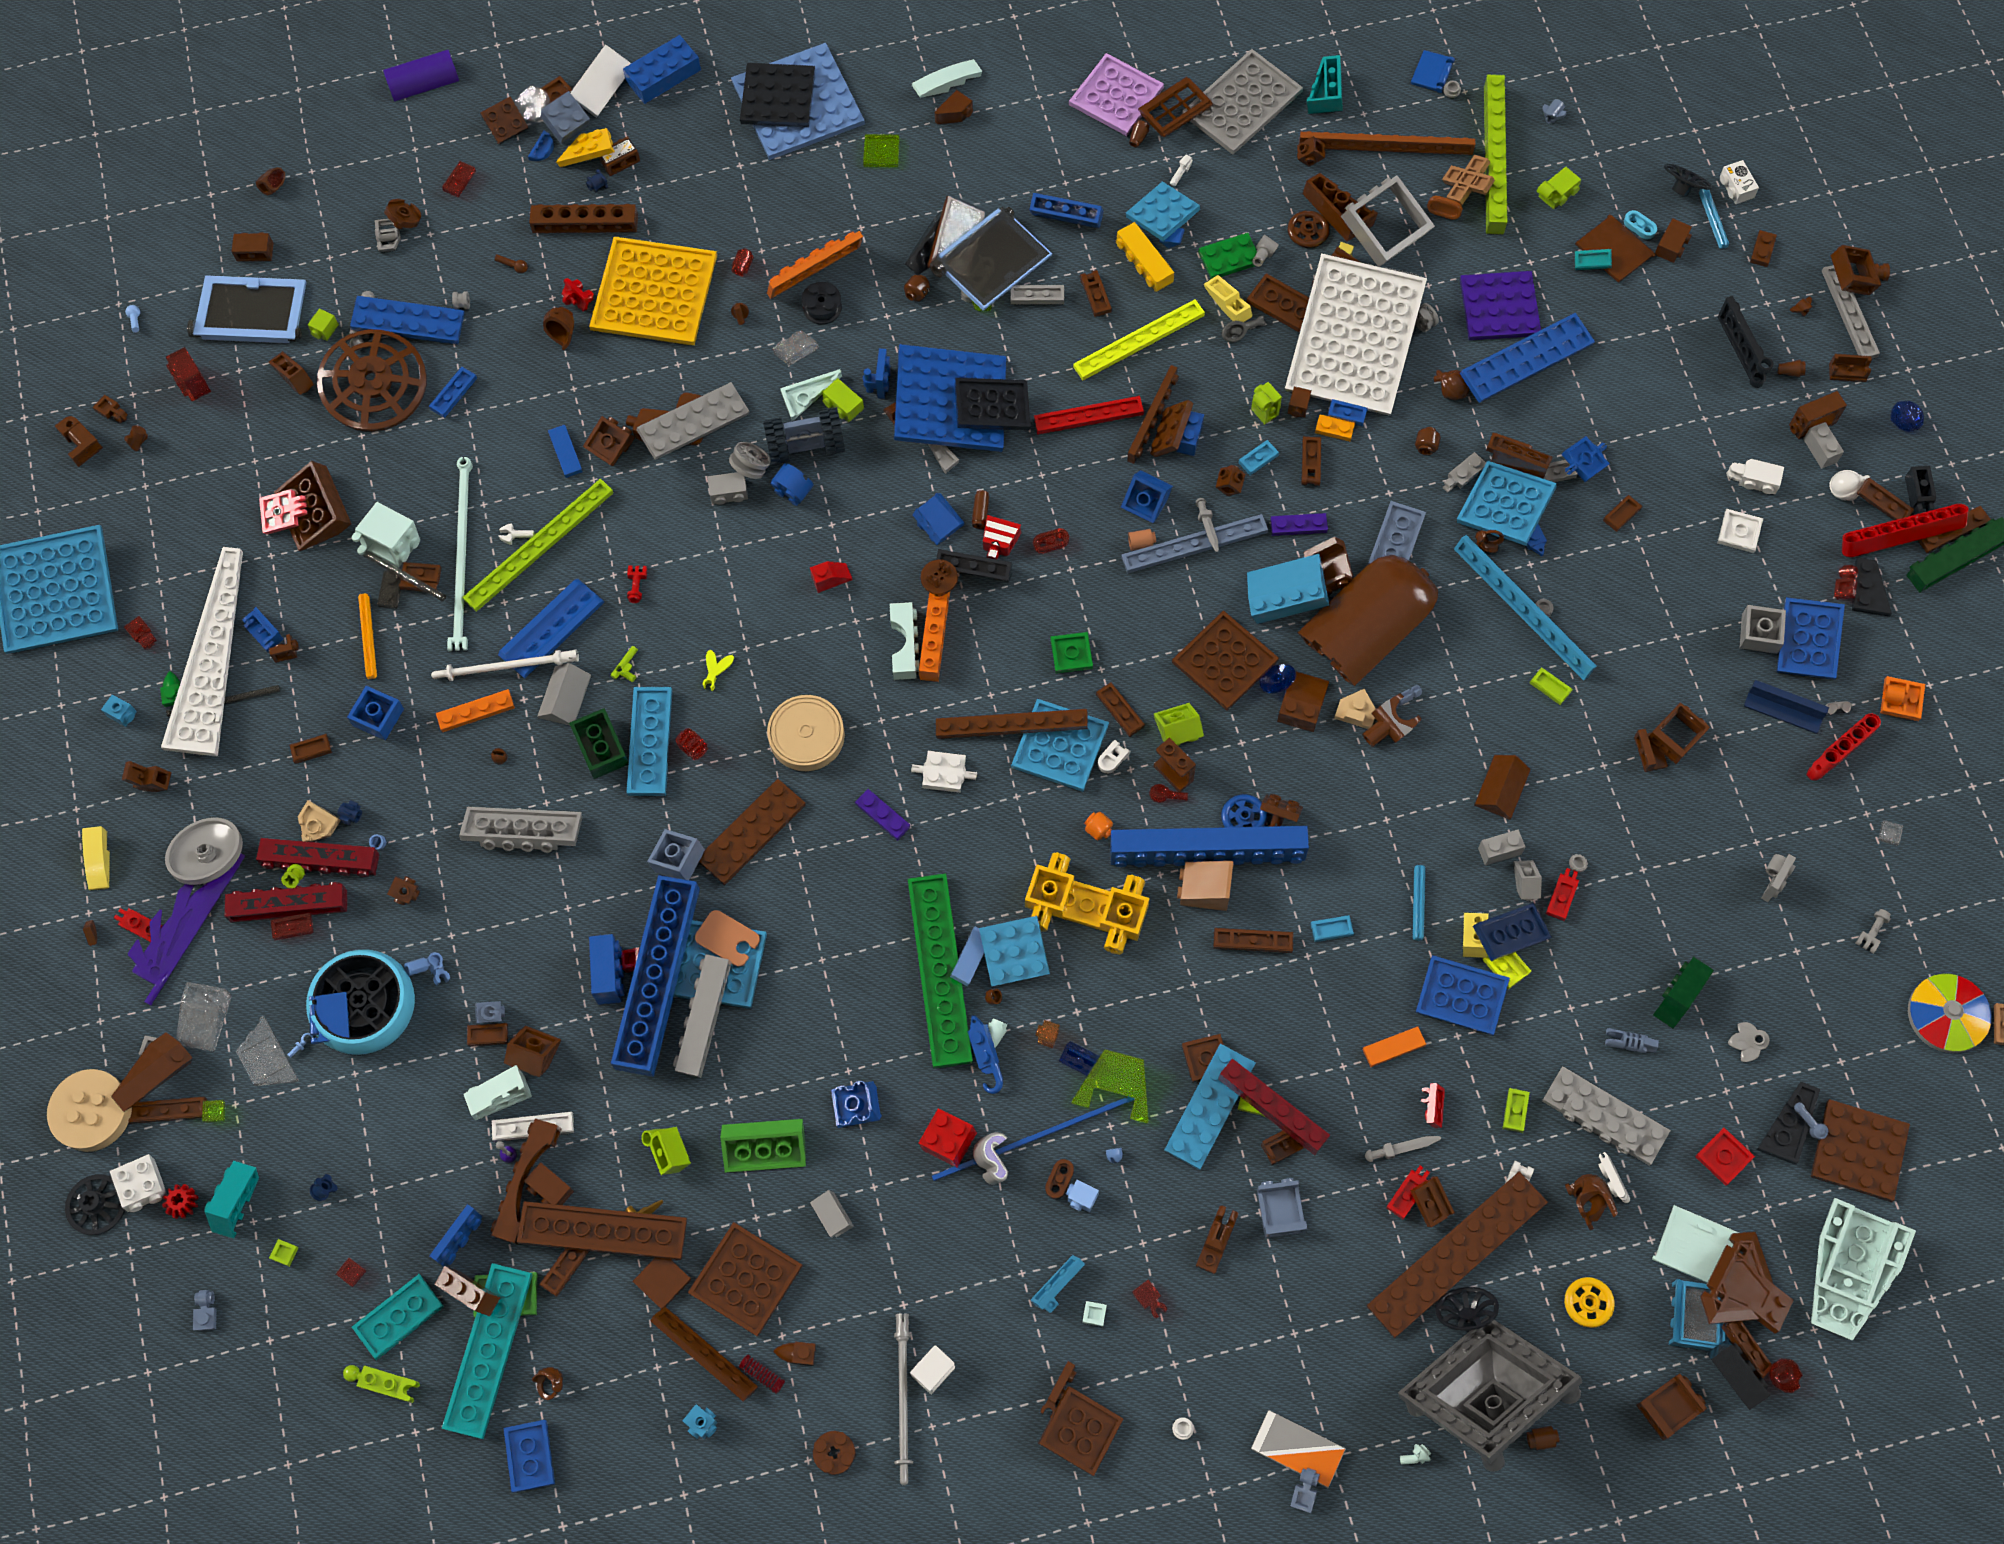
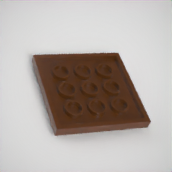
[1172,610,1279,711]
[1811,1099,1910,1202]
[688,1222,803,1337]

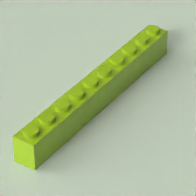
[1484,75,1507,234]

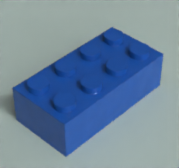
[623,35,701,104]

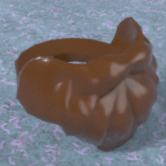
[1475,530,1504,553]
[532,1367,563,1400]

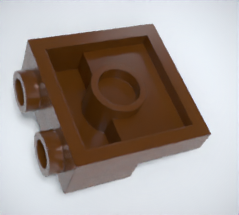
[583,416,635,466]

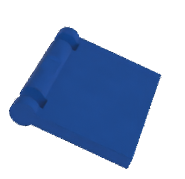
[1411,50,1455,93]
[309,992,350,1044]

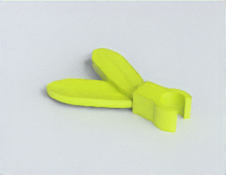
[703,650,734,691]

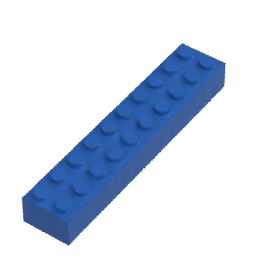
[1110,826,1309,867]
[611,875,700,1077]

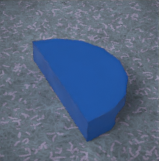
[528,130,554,161]

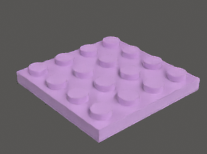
[1069,53,1164,136]

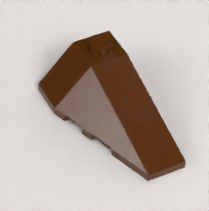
[111,1032,192,1112]

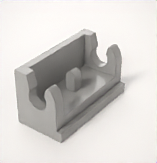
[810,1190,854,1238]

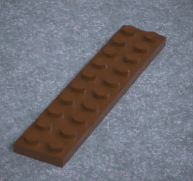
[1366,1171,1548,1339]

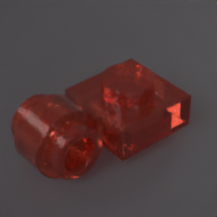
[1834,565,1858,599]
[124,616,157,649]

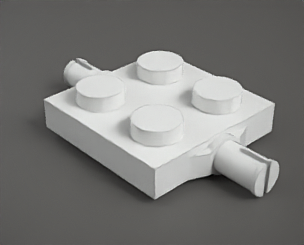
[911,751,977,793]

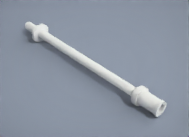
[431,649,579,681]

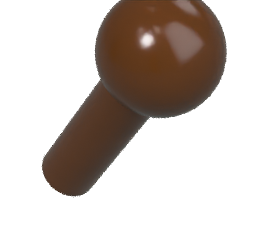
[494,254,528,274]

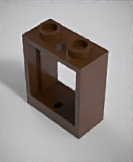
[1830,245,1881,295]
[1789,391,1847,439]
[1648,702,1710,764]

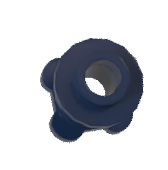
[586,169,608,193]
[310,1174,338,1201]

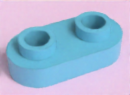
[1624,210,1657,239]

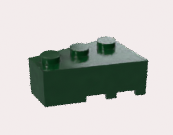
[1653,957,1714,1029]

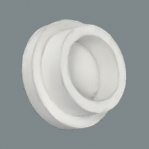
[1172,1418,1194,1440]

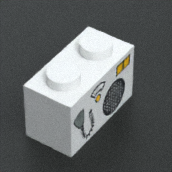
[1720,160,1759,204]

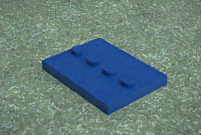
[1776,597,1845,680]
[1416,955,1510,1036]

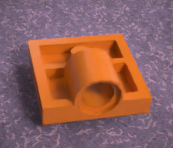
[1880,676,1925,721]

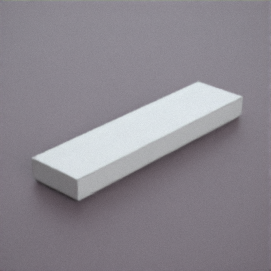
[492,1112,574,1142]

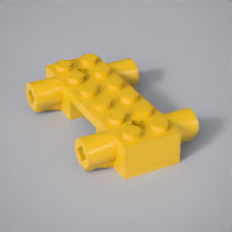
[1025,852,1150,955]

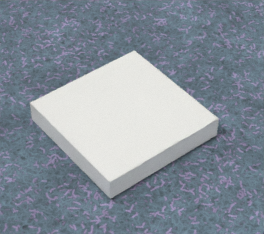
[1717,509,1763,553]

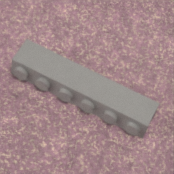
[673,954,732,1078]

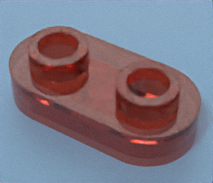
[1033,528,1069,553]

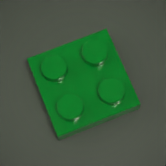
[1050,632,1093,674]

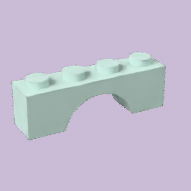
[890,602,919,680]

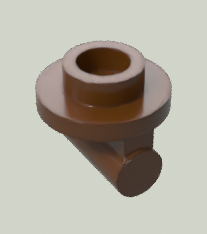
[731,303,749,325]

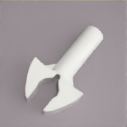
[1170,155,1193,186]
[499,523,535,545]

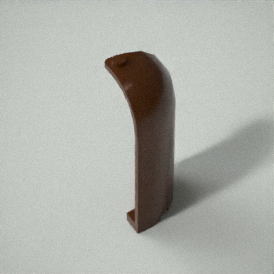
[1297,555,1438,686]

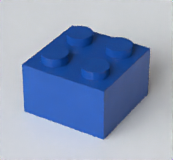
[347,686,404,740]

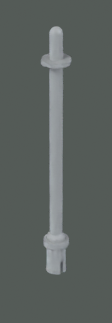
[894,1313,913,1485]

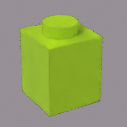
[308,308,339,341]

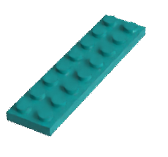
[442,1263,533,1439]

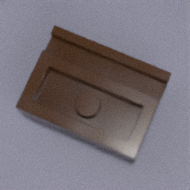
[399,562,441,592]
[1410,1176,1454,1228]

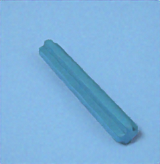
[1699,189,1729,249]
[1413,865,1425,941]

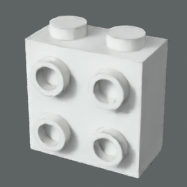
[110,1154,167,1212]

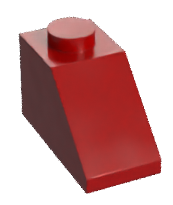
[810,561,853,593]

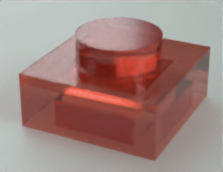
[336,1258,366,1287]

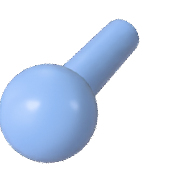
[125,305,140,333]

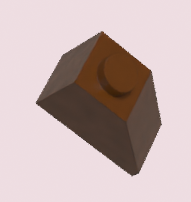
[934,90,973,124]

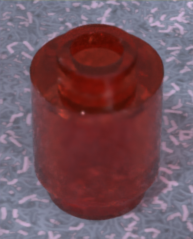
[731,248,754,276]

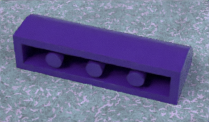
[383,50,459,102]

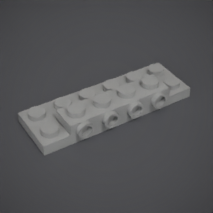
[459,807,582,853]
[1542,1066,1671,1166]

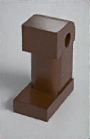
[55,416,103,467]

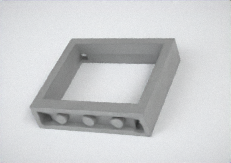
[1341,175,1435,267]

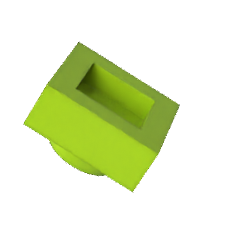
[269,1239,298,1267]

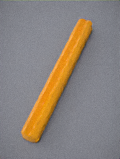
[358,593,377,679]

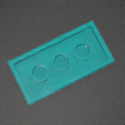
[352,1274,444,1360]

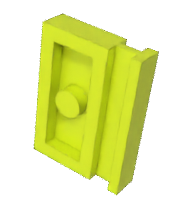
[1482,953,1531,990]

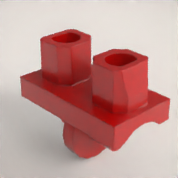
[562,278,594,312]

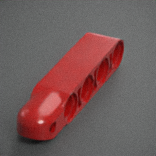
[1806,713,1881,781]

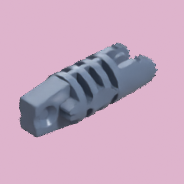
[1605,1028,1659,1053]

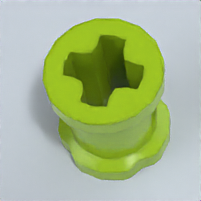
[281,864,305,888]

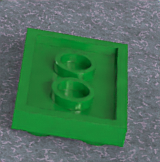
[1199,233,1257,279]

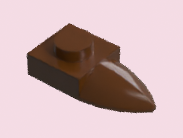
[773,1341,816,1366]

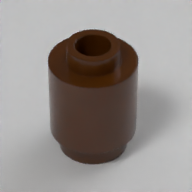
[1526,1426,1560,1451]

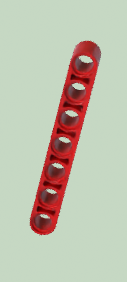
[1842,504,1969,557]

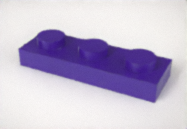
[1270,513,1328,536]
[855,789,910,841]

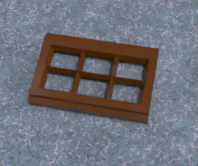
[1138,77,1213,137]

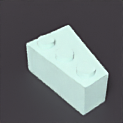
[464,1065,532,1120]

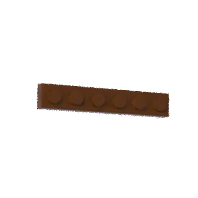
[1127,365,1179,464]
[650,1307,758,1402]

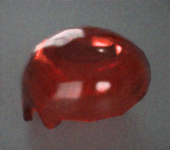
[1769,1358,1803,1393]

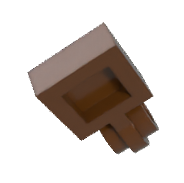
[92,395,128,424]

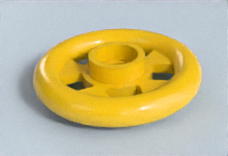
[1564,1277,1615,1328]

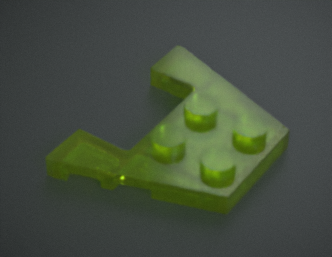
[1071,1049,1148,1123]

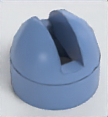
[369,834,387,850]
[1106,1148,1123,1163]

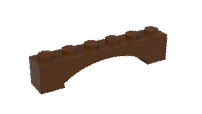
[491,1118,562,1245]

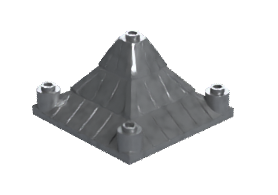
[1398,1316,1582,1472]

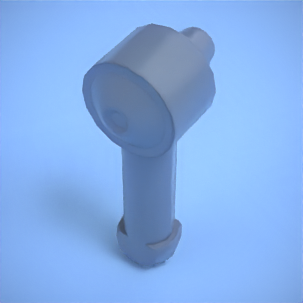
[1794,1103,1828,1139]

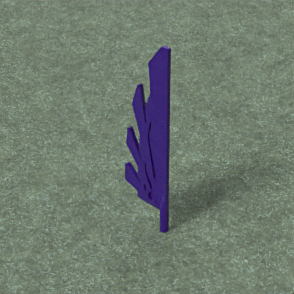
[128,853,245,1006]

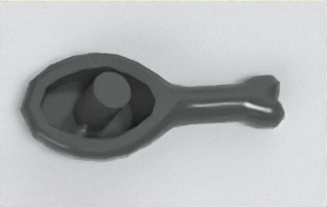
[1221,315,1266,342]

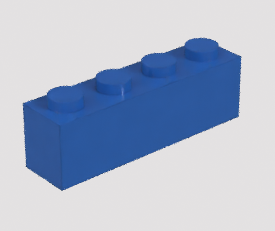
[1029,193,1104,228]

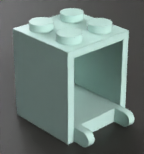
[352,502,420,567]

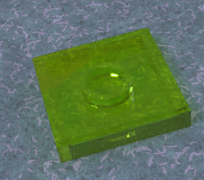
[863,134,900,167]

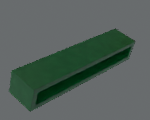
[1906,517,2004,593]

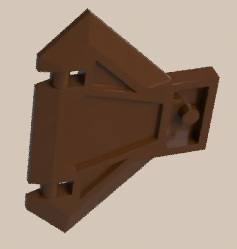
[1700,1231,1794,1334]

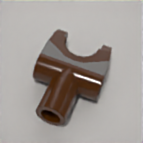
[1362,693,1422,747]

